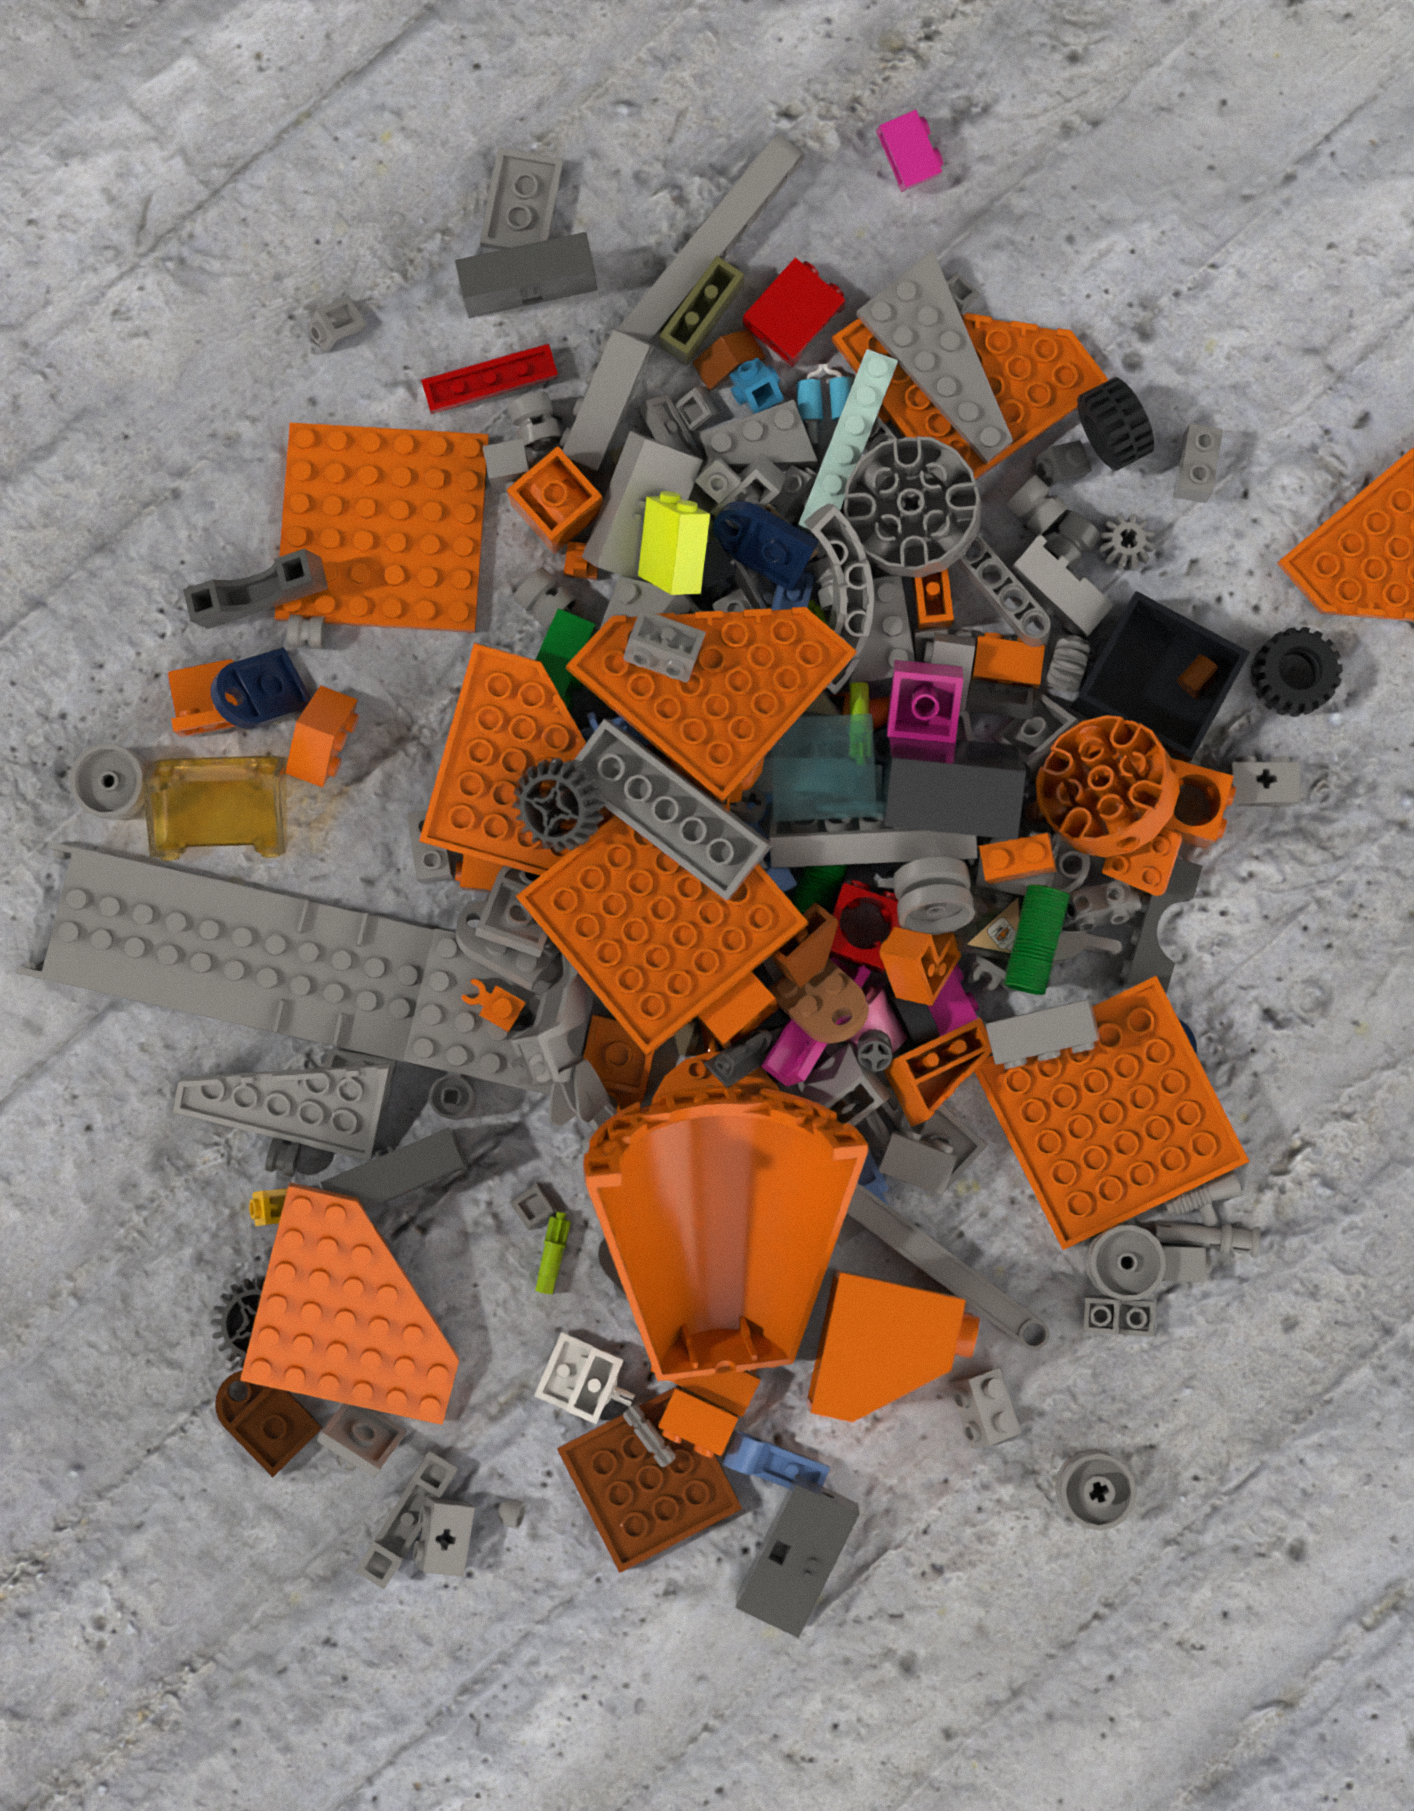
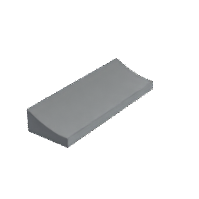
[574,719,774,901]
[769,801,977,868]

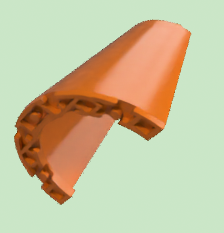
[583,1086,868,1381]

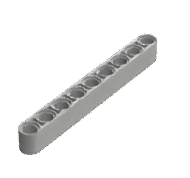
[596,134,805,361]
[863,415,1051,647]

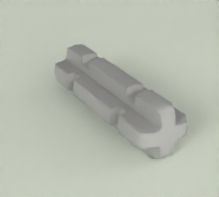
[623,1404,676,1467]

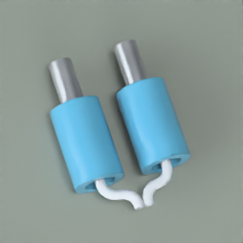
[796,364,854,446]

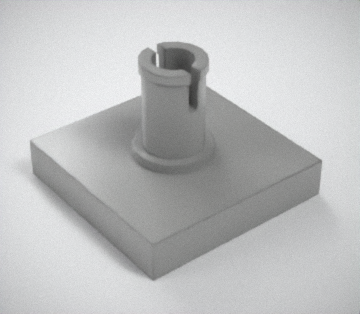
[316,1403,407,1479]

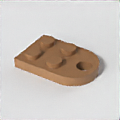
[768,958,869,1043]

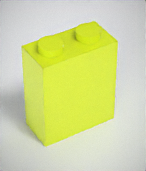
[638,491,710,595]

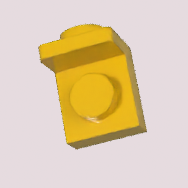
[249,1188,288,1226]

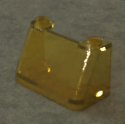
[142,755,288,861]

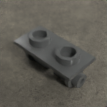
[704,1030,772,1088]

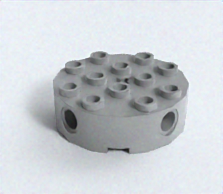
[843,436,982,578]

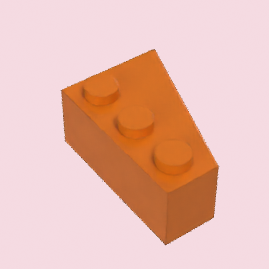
[883,1018,992,1127]

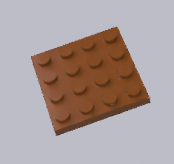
[557,1385,742,1573]

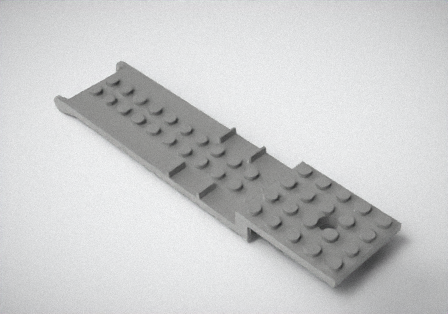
[16,842,595,1095]

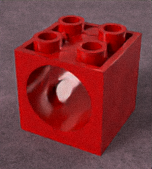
[829,880,901,975]

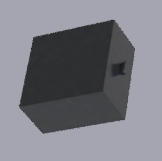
[1070,591,1250,763]
[881,737,1029,840]

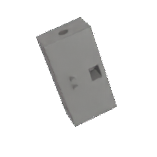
[582,431,703,583]

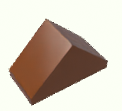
[692,329,766,392]

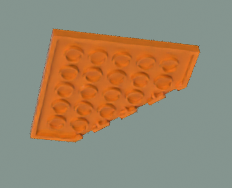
[831,313,1109,480]
[1277,447,1414,621]
[566,607,857,804]
[419,642,615,876]
[240,1182,459,1425]

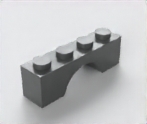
[184,549,328,629]
[1119,858,1203,994]

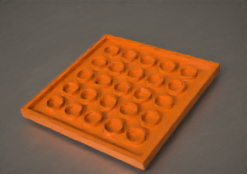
[275,422,489,633]
[516,766,808,1056]
[974,975,1250,1250]

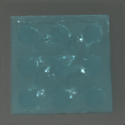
[771,714,877,822]

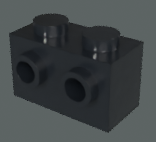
[691,538,737,606]

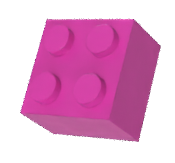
[887,660,963,743]

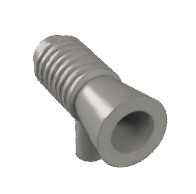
[1163,1170,1242,1227]

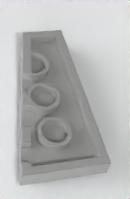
[875,1057,988,1191]

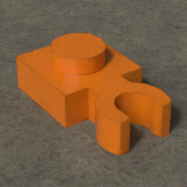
[461,979,526,1032]

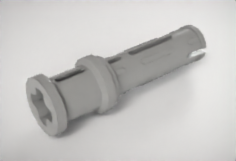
[1154,1221,1261,1258]

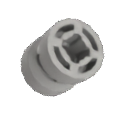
[287,614,326,649]

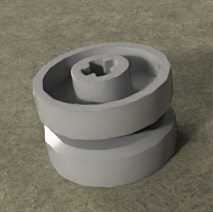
[70,744,154,820]
[893,856,975,935]
[1085,1224,1166,1301]
[1055,1449,1137,1531]

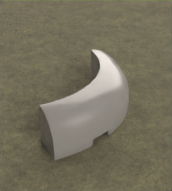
[804,503,874,694]

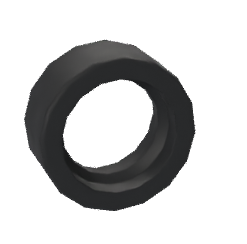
[887,989,940,1048]

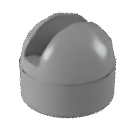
[498,1499,526,1529]

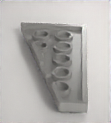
[856,250,1013,465]
[172,1064,391,1161]

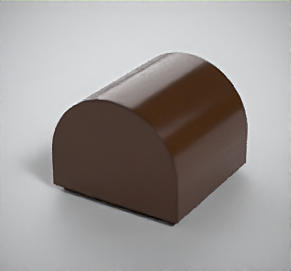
[1176,654,1219,701]

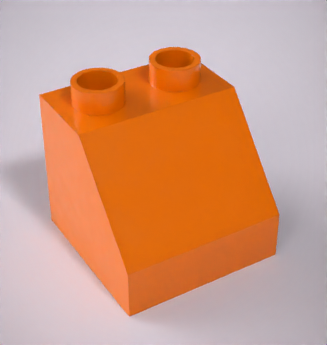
[806,1269,980,1423]

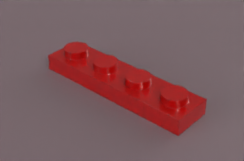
[421,343,559,415]

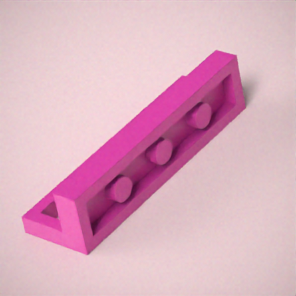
[761,956,871,1086]

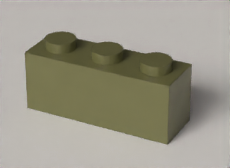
[659,256,744,365]

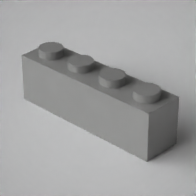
[560,329,654,471]

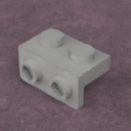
[950,1368,1022,1449]

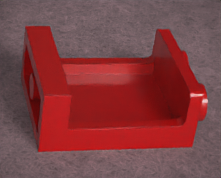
[743,257,846,368]

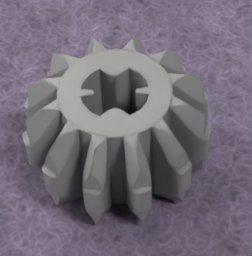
[1099,513,1155,571]
[1046,634,1090,693]

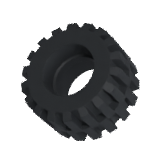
[1077,377,1154,471]
[1251,627,1343,717]

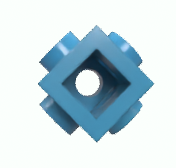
[729,358,784,414]

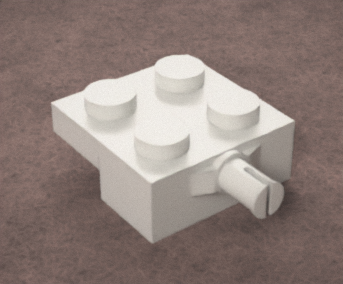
[534,1332,635,1424]

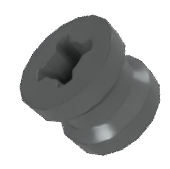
[857,1029,892,1072]
[265,1138,301,1177]

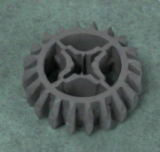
[512,758,605,852]
[211,1276,264,1368]

